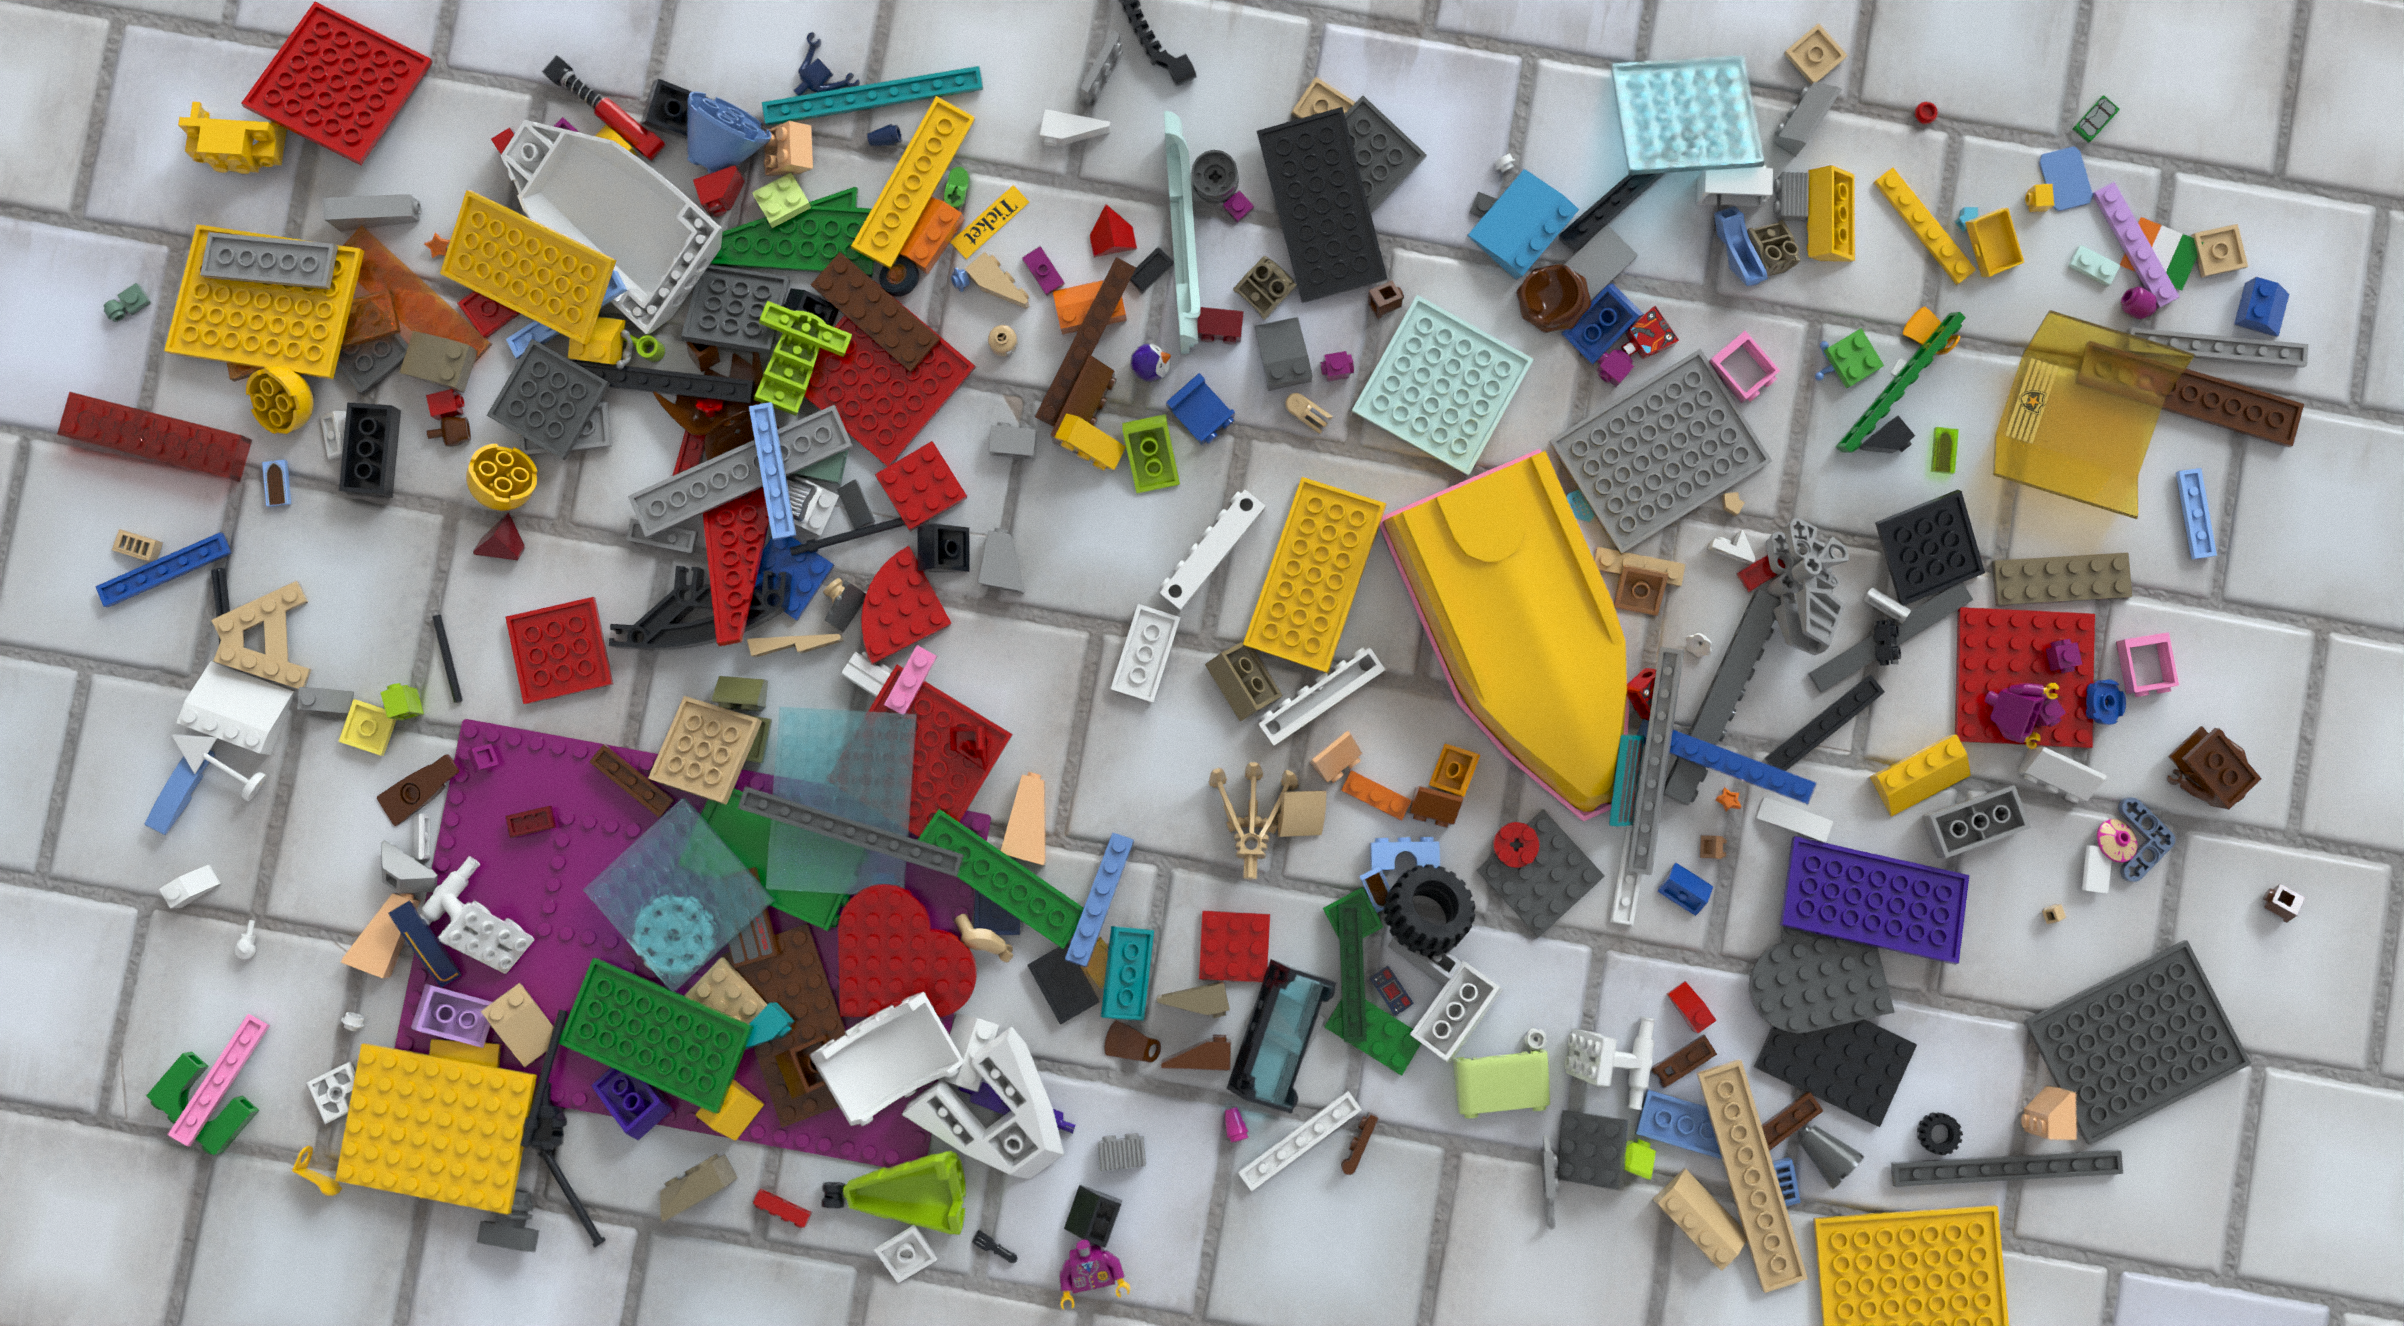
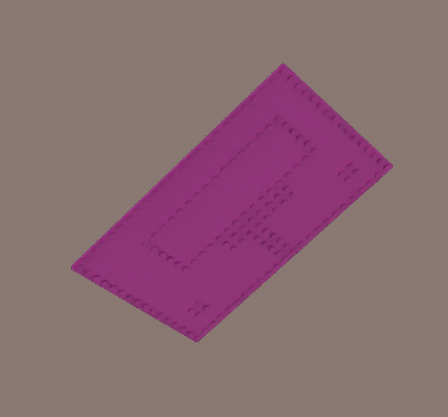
[395,719,991,1168]

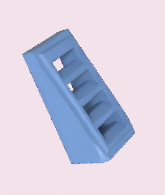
[1772,1157,1801,1206]

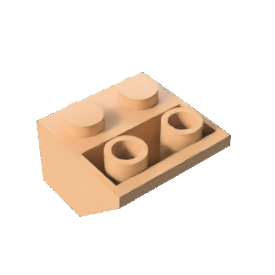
[764,121,813,176]

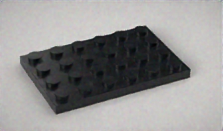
[1754,1019,1917,1127]

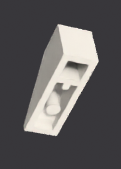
[1040,109,1111,147]

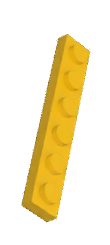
[1873,167,1976,285]

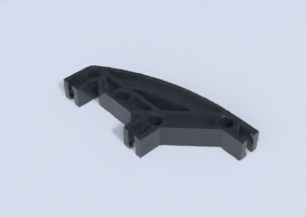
[608,566,792,650]

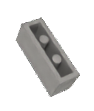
[1388,935,1462,986]

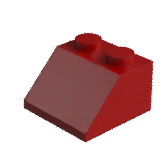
[693,165,745,217]

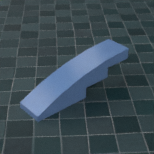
[145,750,215,835]

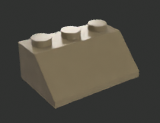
[1205,641,1283,722]

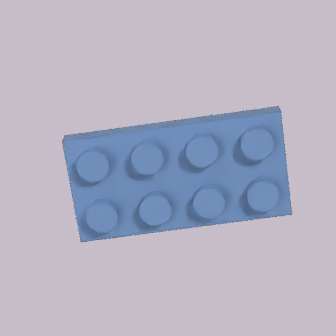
[1635,1089,1722,1159]

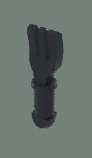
[972,1230,1018,1263]

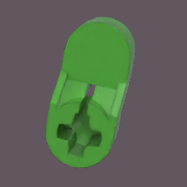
[944,167,970,209]

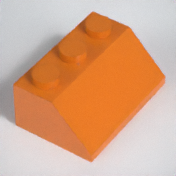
[899,197,964,274]
[1053,280,1127,335]

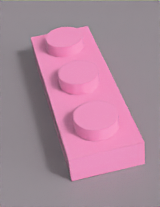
[884,645,938,716]

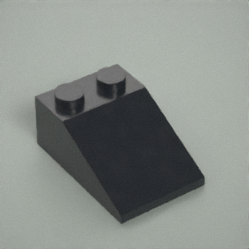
[640,78,713,139]

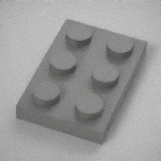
[1080,31,1123,106]

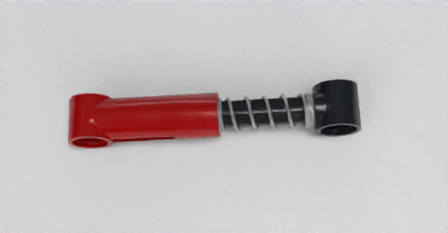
[542,55,666,162]

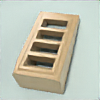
[112,529,163,562]

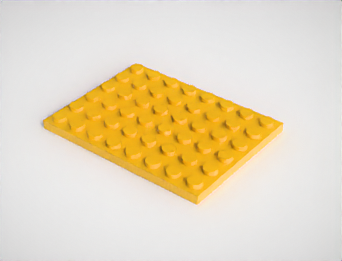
[164,224,364,379]
[335,1043,537,1214]
[1813,1205,2009,1326]

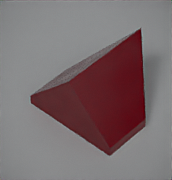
[473,512,525,561]

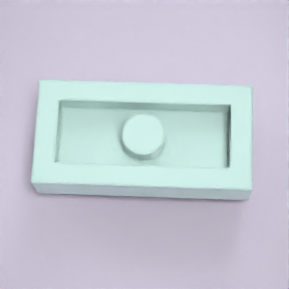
[2068,245,2120,286]

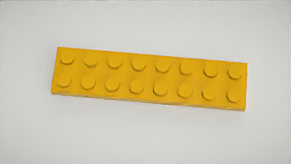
[851,96,975,269]

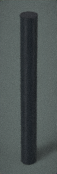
[432,615,463,703]

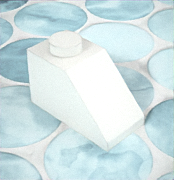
[159,865,221,908]

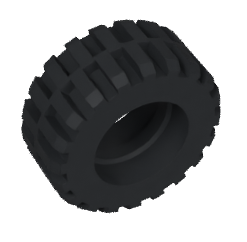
[1384,864,1476,956]

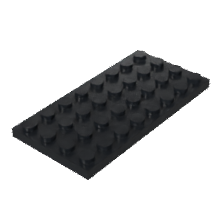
[1257,107,1388,303]

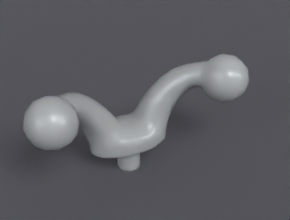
[616,330,633,369]

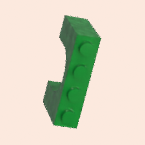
[146,1052,259,1155]

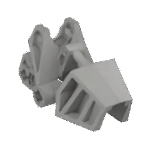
[1766,518,1849,656]

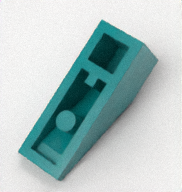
[745,1002,795,1050]

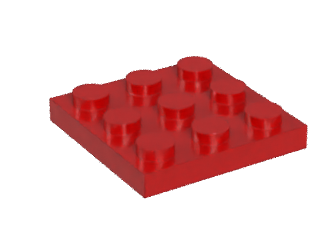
[875,441,967,532]
[1199,911,1270,982]

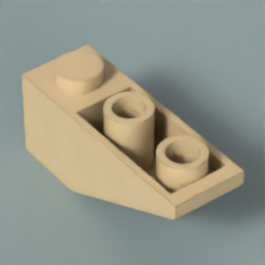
[965,252,1030,309]

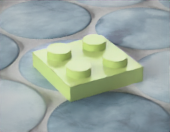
[752,172,811,228]

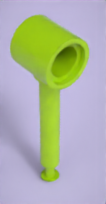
[623,334,665,362]

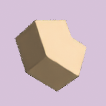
[1721,492,1745,516]
[2042,904,2066,924]

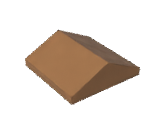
[1614,565,1669,616]

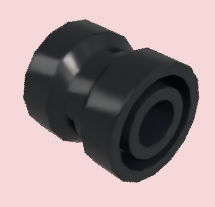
[821,1182,845,1208]

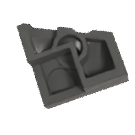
[825,580,866,633]

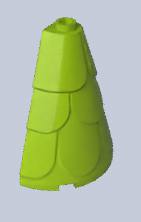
[843,1151,966,1235]

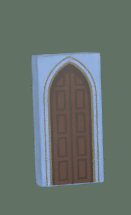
[262,460,291,507]
[1359,866,1390,913]

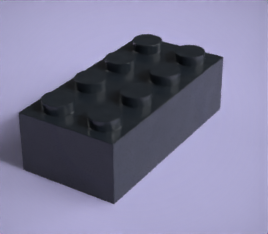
[339,402,401,498]

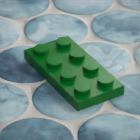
[1324,998,1422,1076]

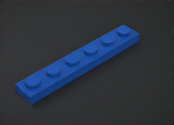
[95,532,232,608]

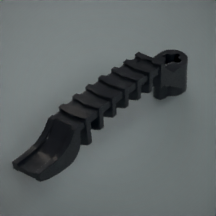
[1118,0,1197,87]

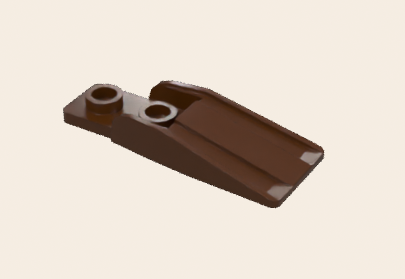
[377,754,459,826]

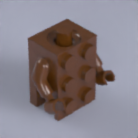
[2167,726,2262,809]

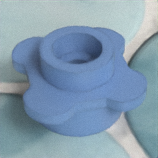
[951,267,970,292]

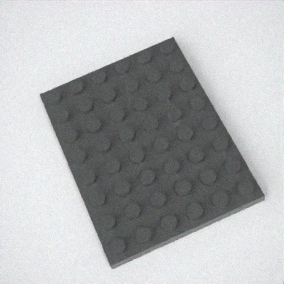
[2024,940,2251,1145]

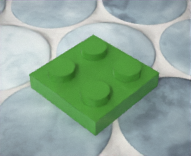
[1824,328,1884,389]

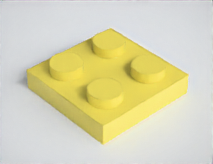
[338,699,396,756]

